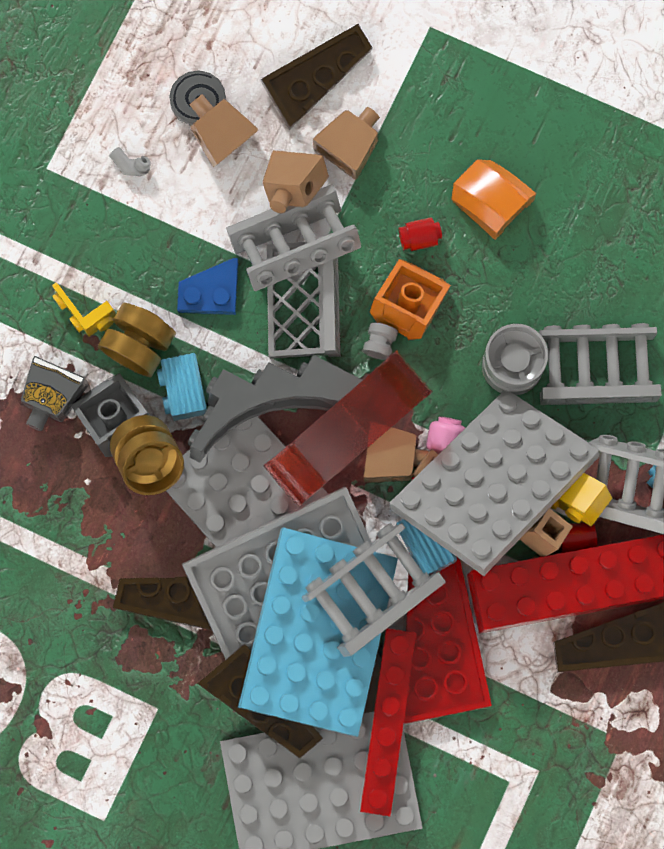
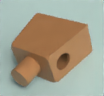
[190,94,258,167]
[313,107,380,180]
[263,150,329,213]
[364,422,429,483]

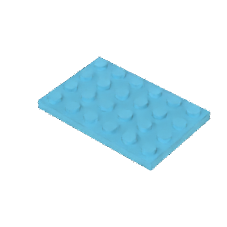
[238,527,398,737]

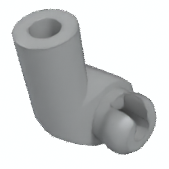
[109,147,151,176]

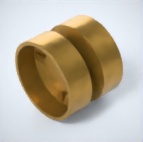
[98,302,176,377]
[110,415,184,495]

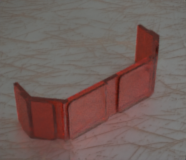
[263,350,433,507]

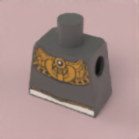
[21,356,89,431]

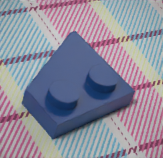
[177,258,238,315]

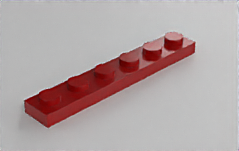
[360,628,416,817]

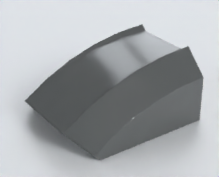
[70,373,149,457]

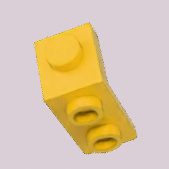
[52,282,116,337]

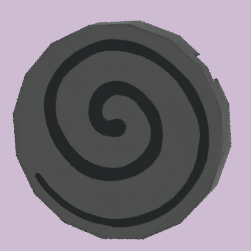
[169,70,226,126]

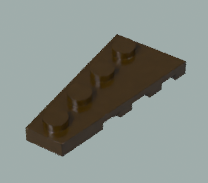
[261,24,373,130]
[113,577,212,631]
[553,602,664,673]
[197,644,323,758]

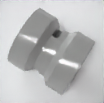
[362,323,398,360]

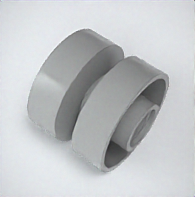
[482,324,548,395]

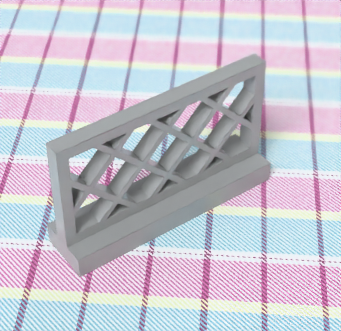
[267,242,341,359]

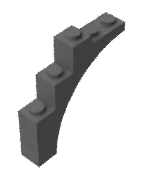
[188,355,376,463]

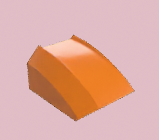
[452,160,536,240]
[370,259,451,340]

